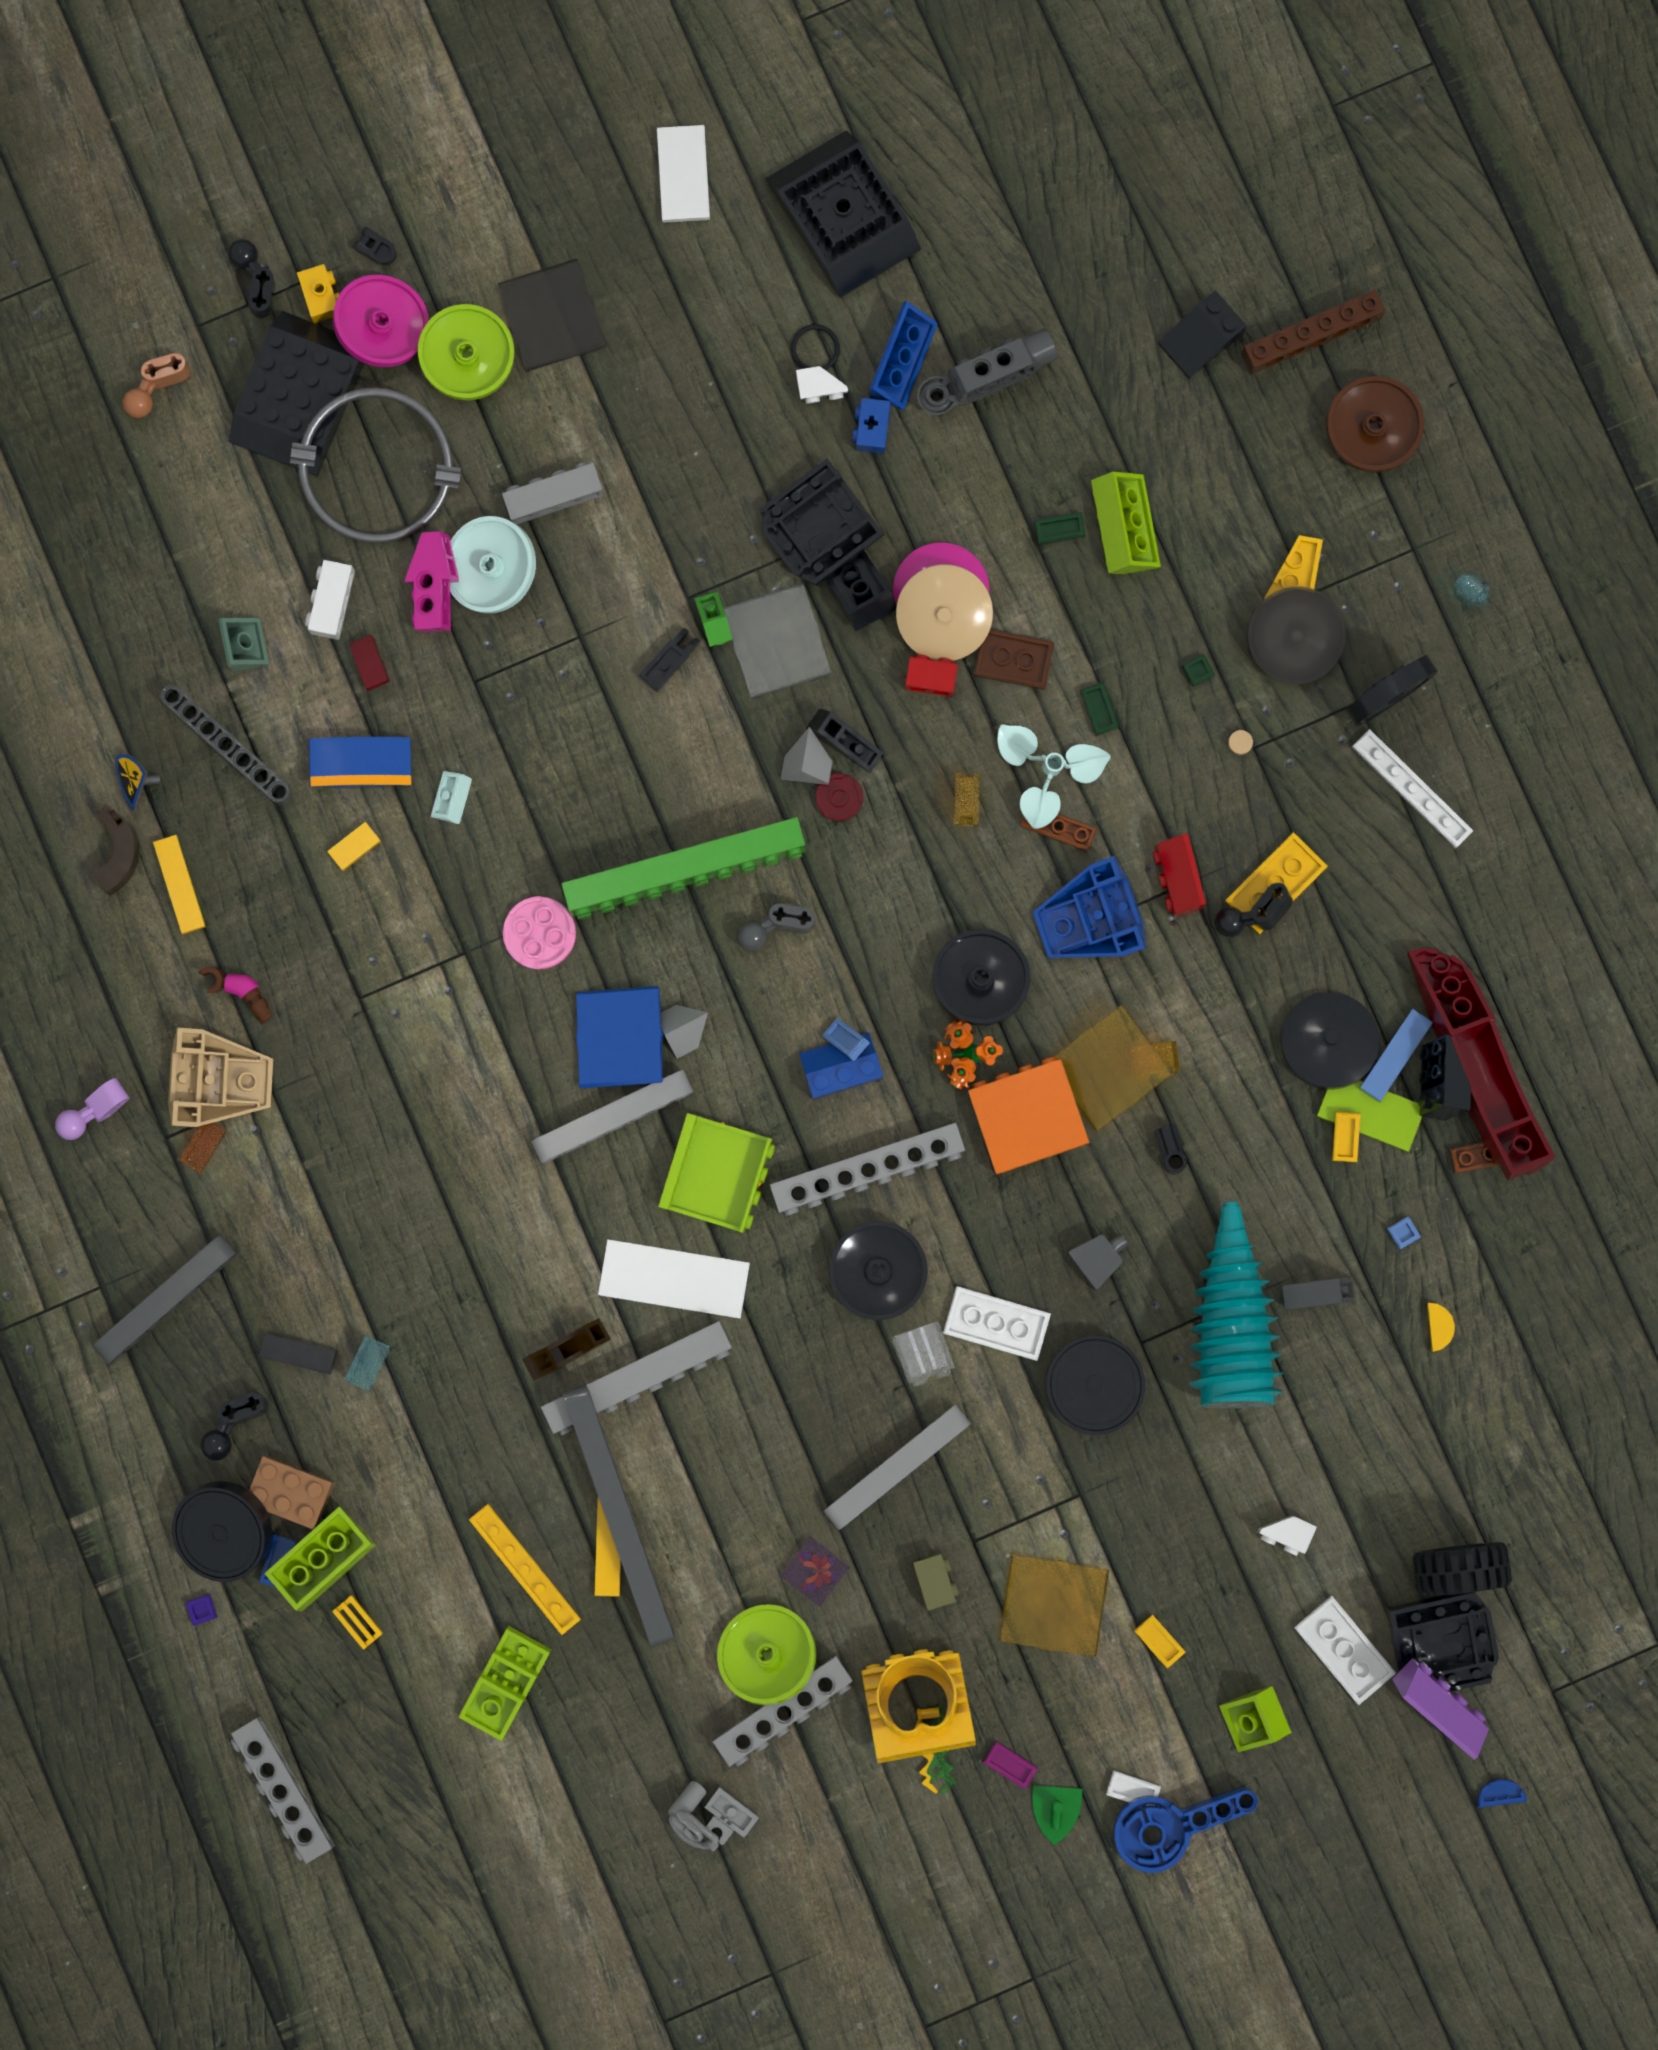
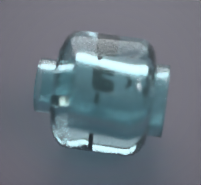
[1453,572,1490,609]

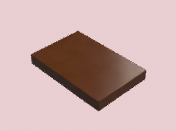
[974,629,1054,690]

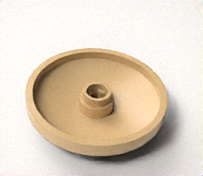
[896,564,993,661]

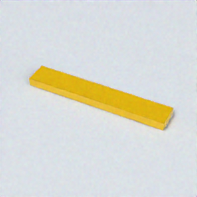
[469,1504,581,1635]

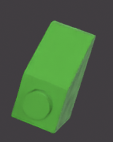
[694,592,733,646]

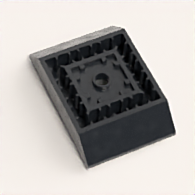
[765,130,921,298]

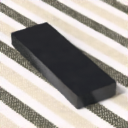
[259,1333,337,1375]

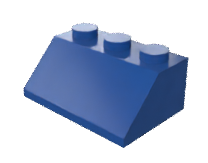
[799,1032,883,1100]

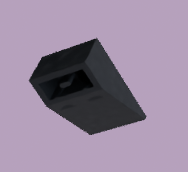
[1418,1034,1471,1121]

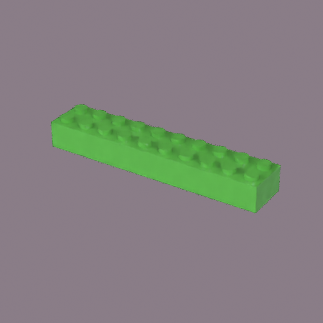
[561,817,806,920]

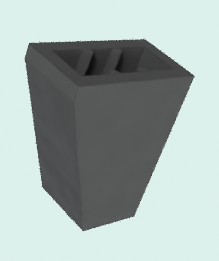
[1280,1277,1356,1310]

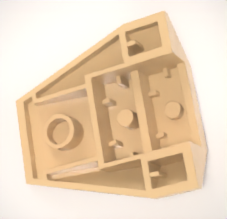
[168,1028,273,1127]

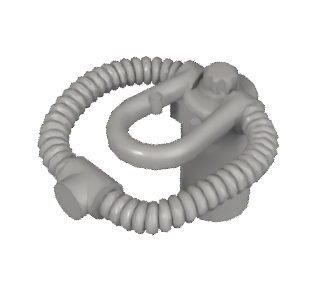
[668,1781,719,1852]

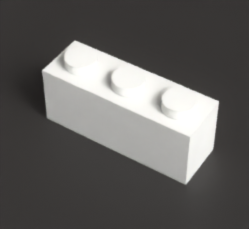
[305,560,355,640]

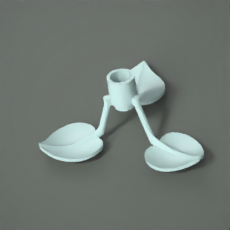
[997,724,1111,829]

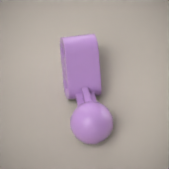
[55,1078,130,1140]

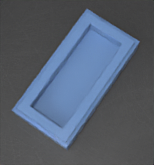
[822,1018,870,1061]

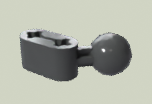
[736,903,815,951]

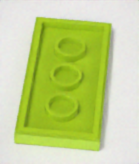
[1316,1080,1422,1152]

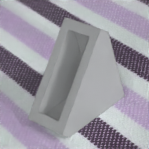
[781,727,833,785]
[661,1005,708,1059]

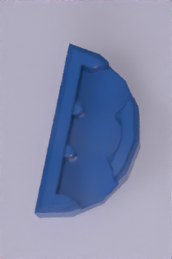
[1477,1779,1527,1808]

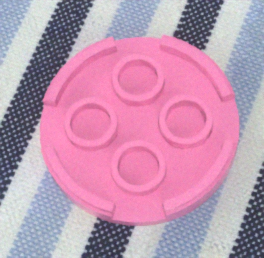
[503,896,576,970]

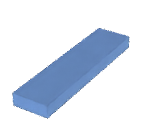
[1359,1009,1433,1103]

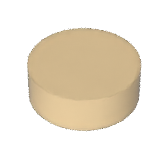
[1228,730,1253,755]

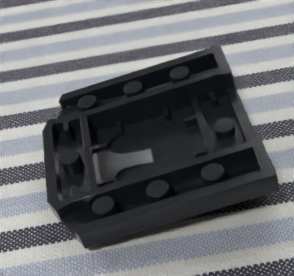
[760,458,885,586]
[1387,1592,1499,1702]

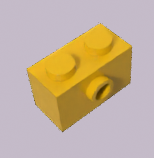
[297,264,340,324]

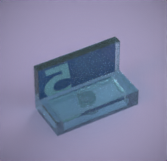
[344,1336,391,1391]

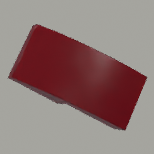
[350,635,390,691]

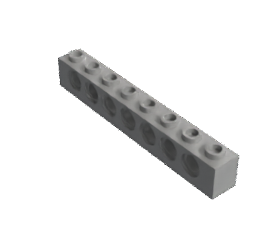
[770,1123,965,1216]

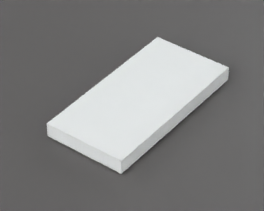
[657,125,710,223]
[943,1286,1051,1361]
[1294,1596,1396,1705]

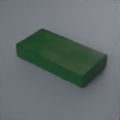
[1034,512,1086,545]
[1080,682,1119,736]

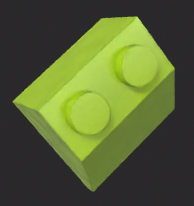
[1219,1686,1292,1752]

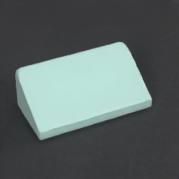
[431,771,472,824]

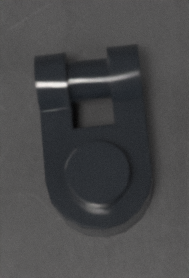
[352,227,396,266]

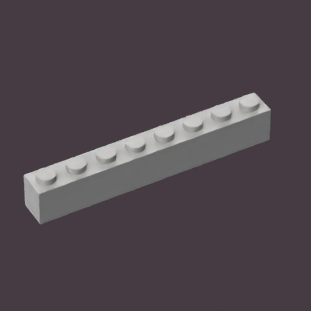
[541,1321,732,1436]

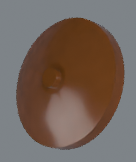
[1327,376,1424,473]

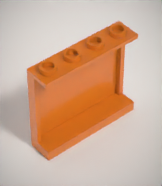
[968,1056,1090,1175]

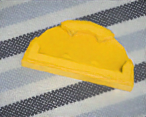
[1427,1303,1455,1352]

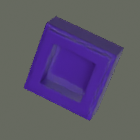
[186,1594,218,1626]

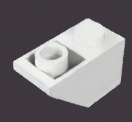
[796,366,848,404]
[1257,1516,1317,1556]

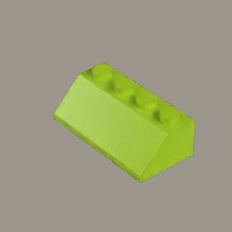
[1091,472,1161,574]
[264,1507,376,1612]

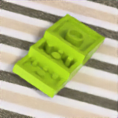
[459,1626,552,1741]

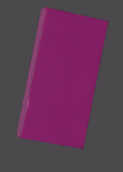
[983,1741,1038,1789]

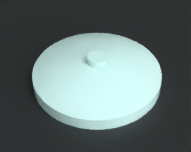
[450,516,536,614]

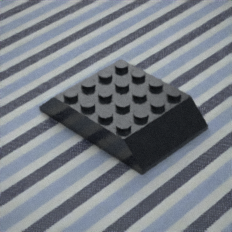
[229,311,365,477]

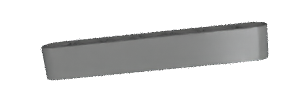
[531,1070,694,1164]
[823,1404,971,1531]

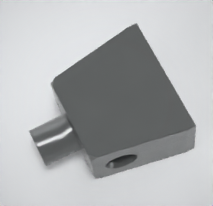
[1067,1233,1129,1290]

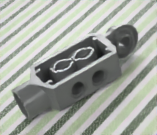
[917,328,1058,415]

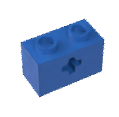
[852,398,890,454]

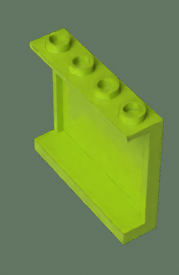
[658,1113,776,1233]

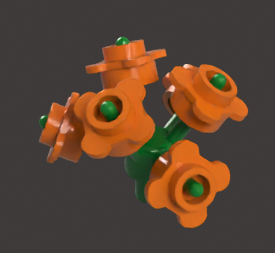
[932,1020,1003,1090]

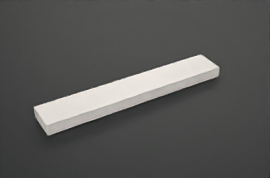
[1352,729,1473,849]

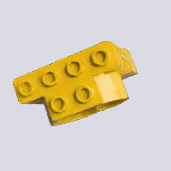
[861,1649,976,1763]

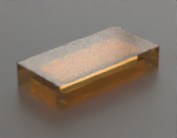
[179,1123,227,1173]

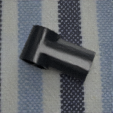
[1154,1124,1187,1175]

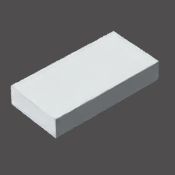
[1106,1770,1161,1806]

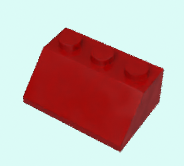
[1152,833,1206,917]

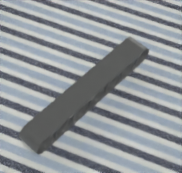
[161,685,293,806]
[93,1234,238,1365]

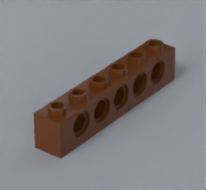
[1241,289,1386,375]

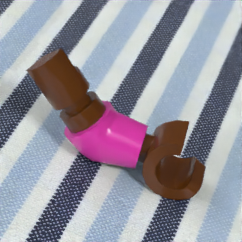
[199,967,272,1025]

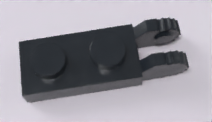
[639,628,700,693]

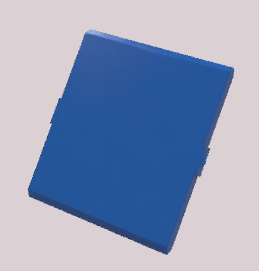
[576,986,663,1088]

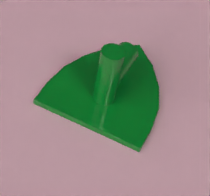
[1032,1785,1083,1845]

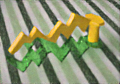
[914,1706,957,1795]

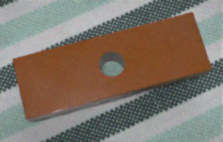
[1020,814,1097,852]
[1450,1143,1499,1174]

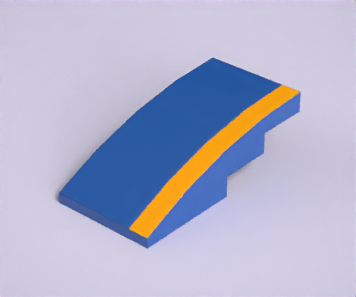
[308,737,411,788]

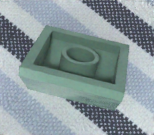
[218,618,269,673]

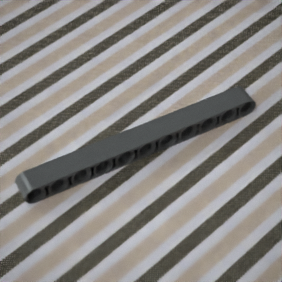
[562,1384,675,1647]

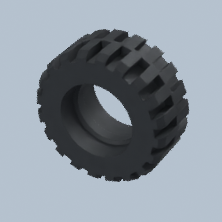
[1412,1542,1512,1596]

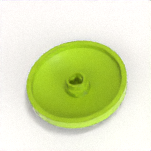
[418,304,514,400]
[717,1604,816,1705]

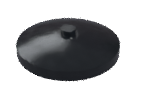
[932,929,1030,1026]
[1281,992,1380,1090]
[829,1221,928,1320]

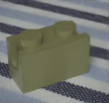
[913,1553,959,1611]

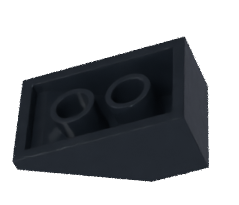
[1158,290,1247,379]
[825,551,897,631]

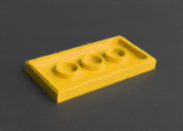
[1225,832,1328,935]

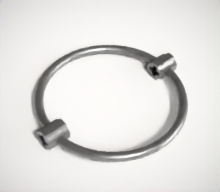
[290,387,461,543]

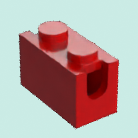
[905,655,958,697]

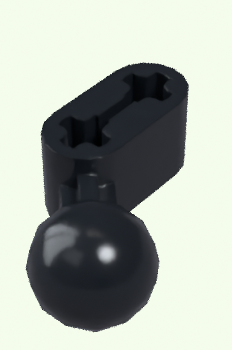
[228,239,275,318]
[1215,883,1293,937]
[201,1392,268,1461]

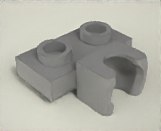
[704,1787,759,1845]

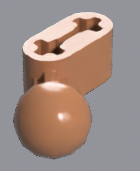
[122,353,190,419]

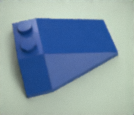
[1033,856,1146,958]

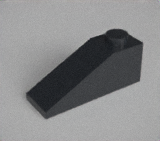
[806,708,883,772]

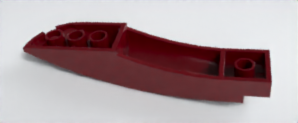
[1407,948,1555,1181]

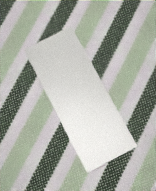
[598,1239,750,1319]

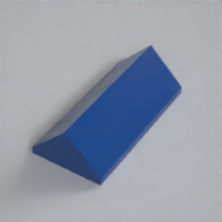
[869,301,938,410]

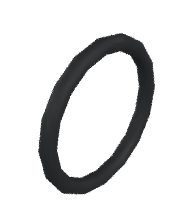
[791,324,840,370]

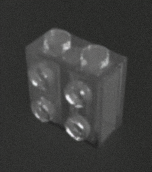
[892,1321,955,1387]

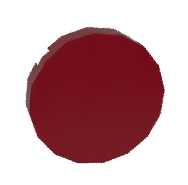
[815,773,863,822]

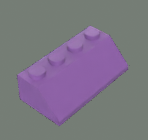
[1392,1658,1489,1760]

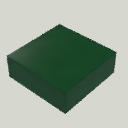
[1182,654,1215,687]

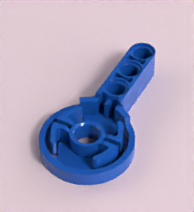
[1113,1786,1258,1873]

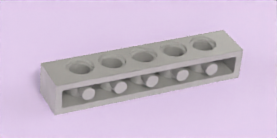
[713,1655,853,1767]
[231,1716,335,1864]

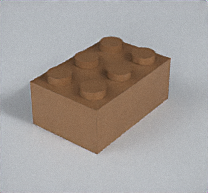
[249,1456,336,1529]

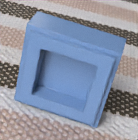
[1387,1216,1421,1250]

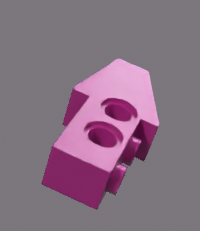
[405,531,459,633]

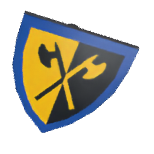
[116,754,160,811]

